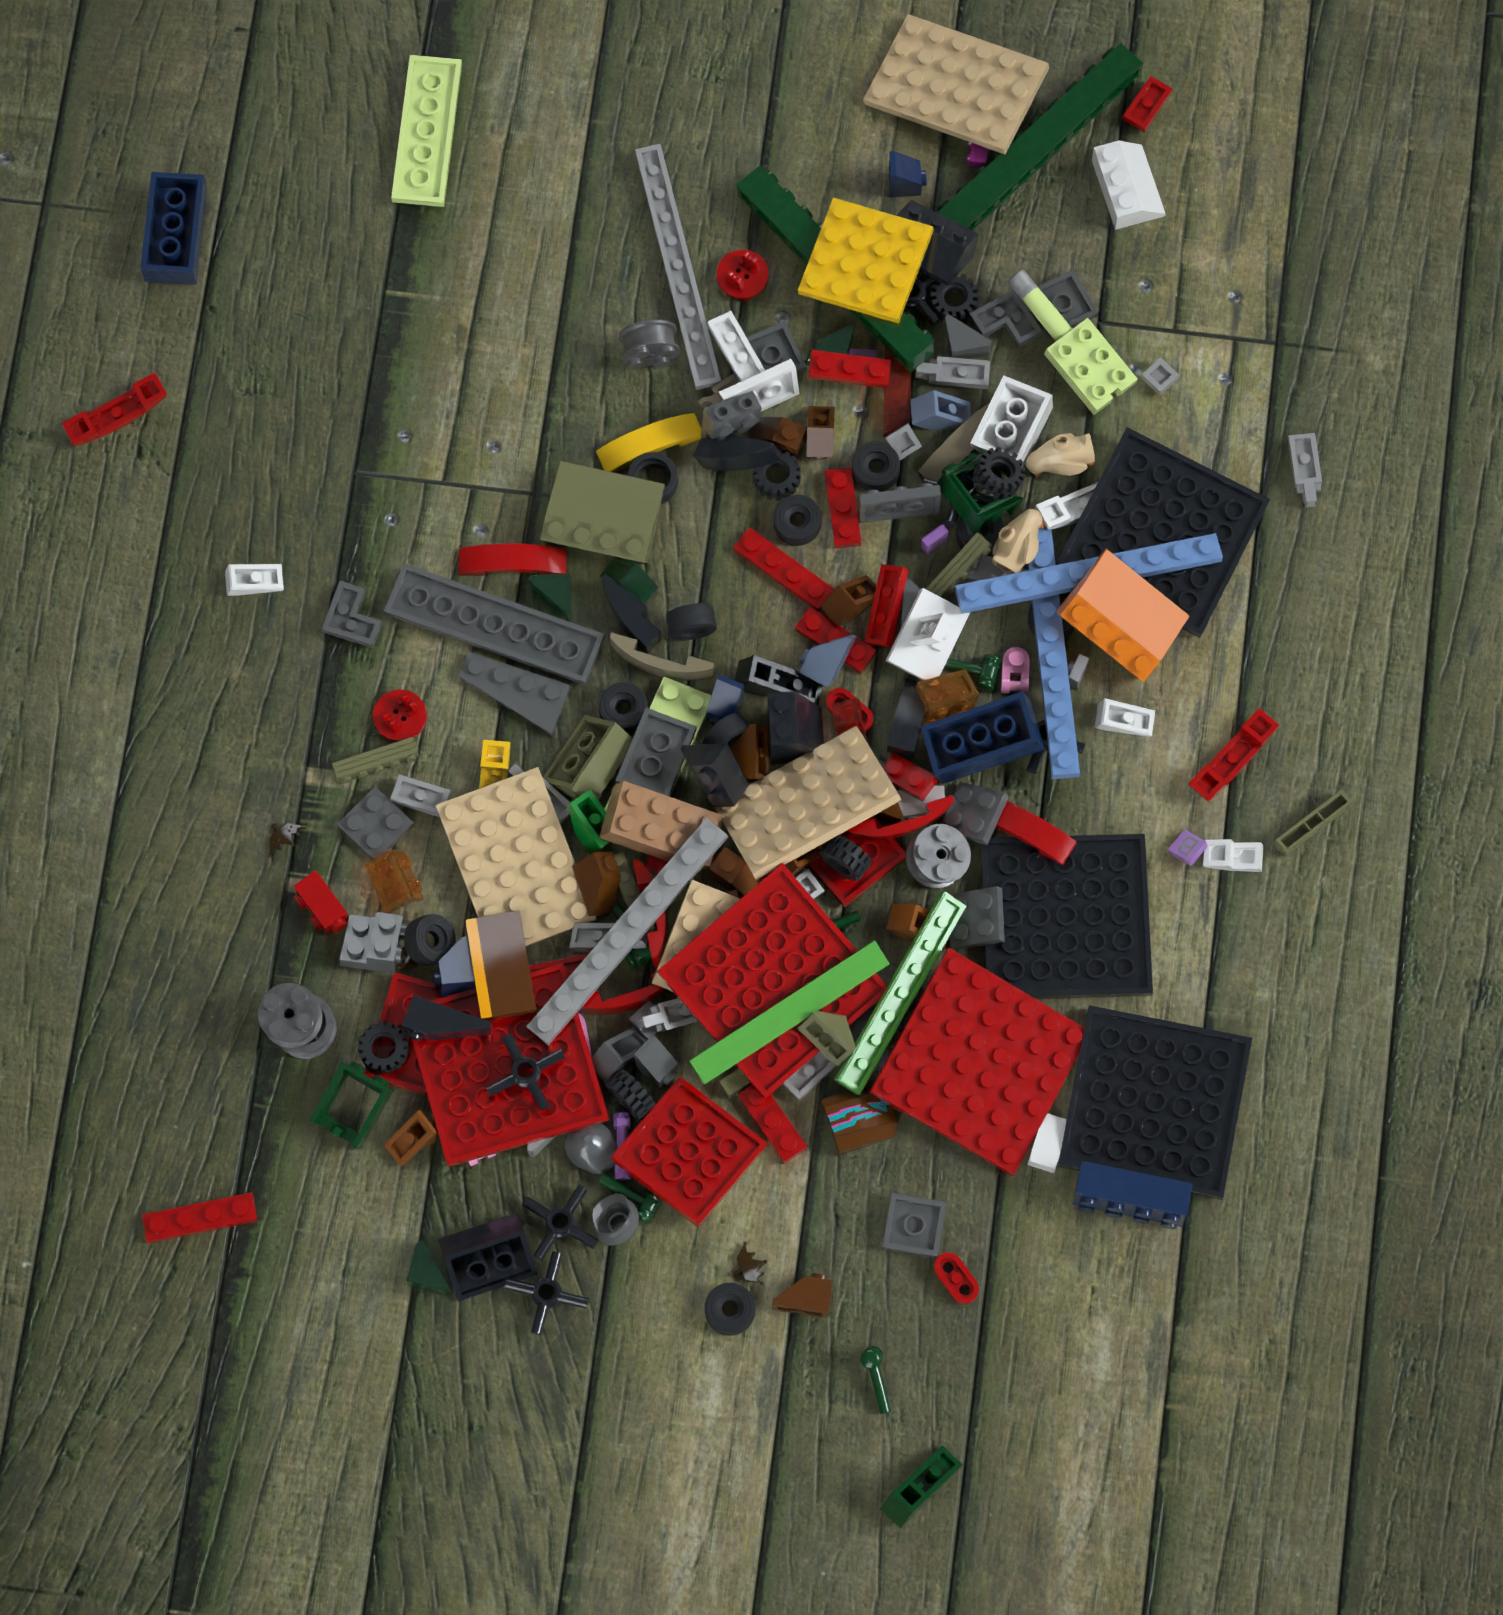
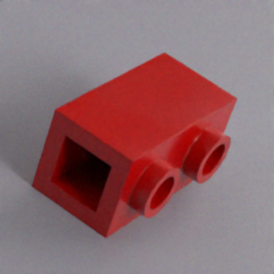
[293,870,349,935]

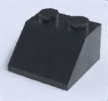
[681,743,749,807]

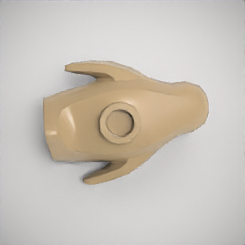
[1026,433,1095,477]
[992,509,1044,575]

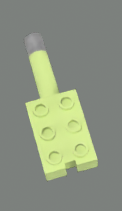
[1008,270,1138,415]

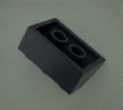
[897,200,979,286]
[438,1212,538,1302]

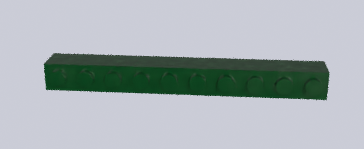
[937,43,1143,231]
[736,165,934,373]

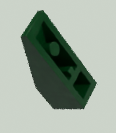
[880,1445,963,1529]

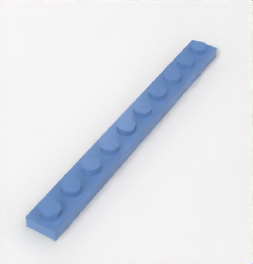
[1027,525,1080,779]
[955,533,1223,614]

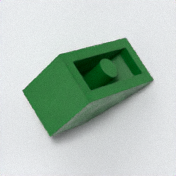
[568,789,610,855]

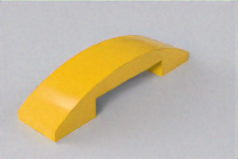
[596,413,702,473]
[479,740,511,789]

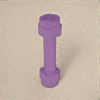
[613,1112,632,1181]

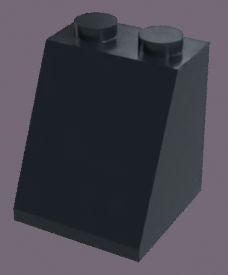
[767,691,824,765]

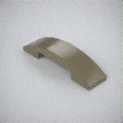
[918,402,990,481]
[610,632,715,680]

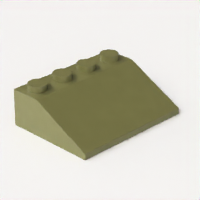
[540,461,665,563]

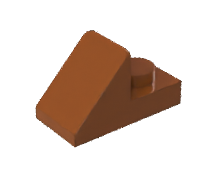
[384,1110,437,1166]

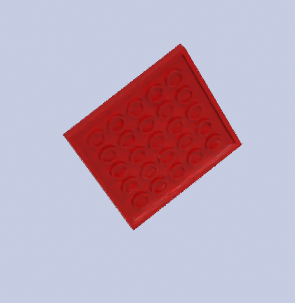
[656,863,887,1098]
[869,948,1090,1176]
[403,963,609,1167]

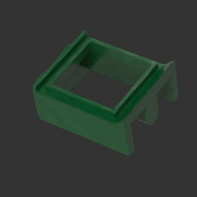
[937,450,1024,534]
[309,1061,394,1149]

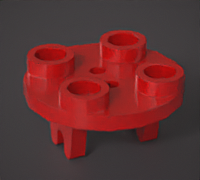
[716,249,769,302]
[373,689,428,742]

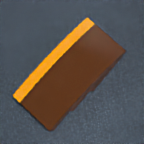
[465,910,537,1021]

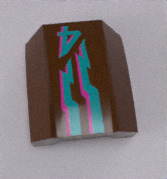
[821,1086,898,1156]

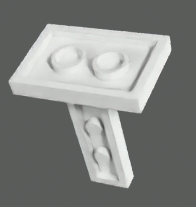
[707,311,800,412]
[886,588,970,686]

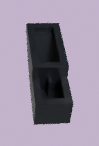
[693,434,783,471]
[602,574,661,654]
[887,678,932,758]

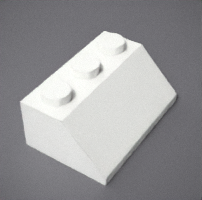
[1092,141,1166,230]
[970,375,1053,467]

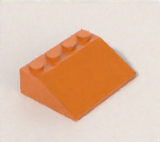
[1055,549,1189,682]

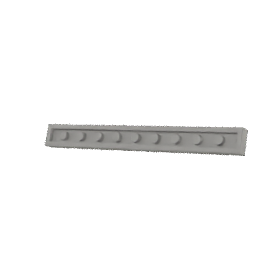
[635,144,721,390]
[526,818,728,1046]

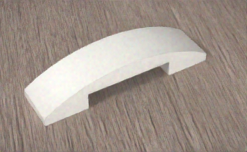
[1035,482,1098,530]

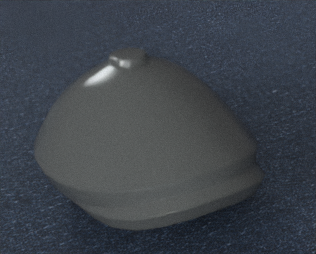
[565,1123,617,1174]
[592,1193,639,1246]

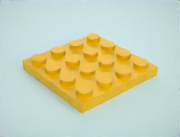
[798,198,934,324]

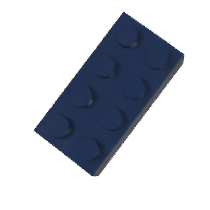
[140,172,207,285]
[921,691,1045,784]
[1072,1161,1193,1229]

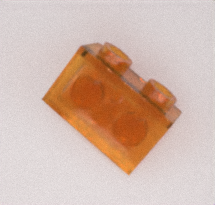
[915,669,979,723]
[365,849,424,914]

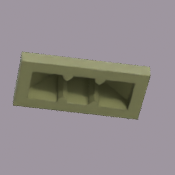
[797,1011,856,1066]

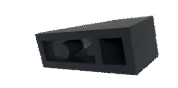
[735,655,823,706]
[401,995,493,1042]

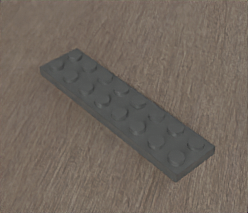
[384,563,605,685]

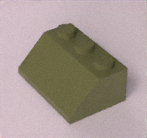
[543,715,633,801]

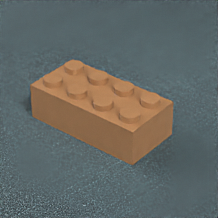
[599,781,724,872]

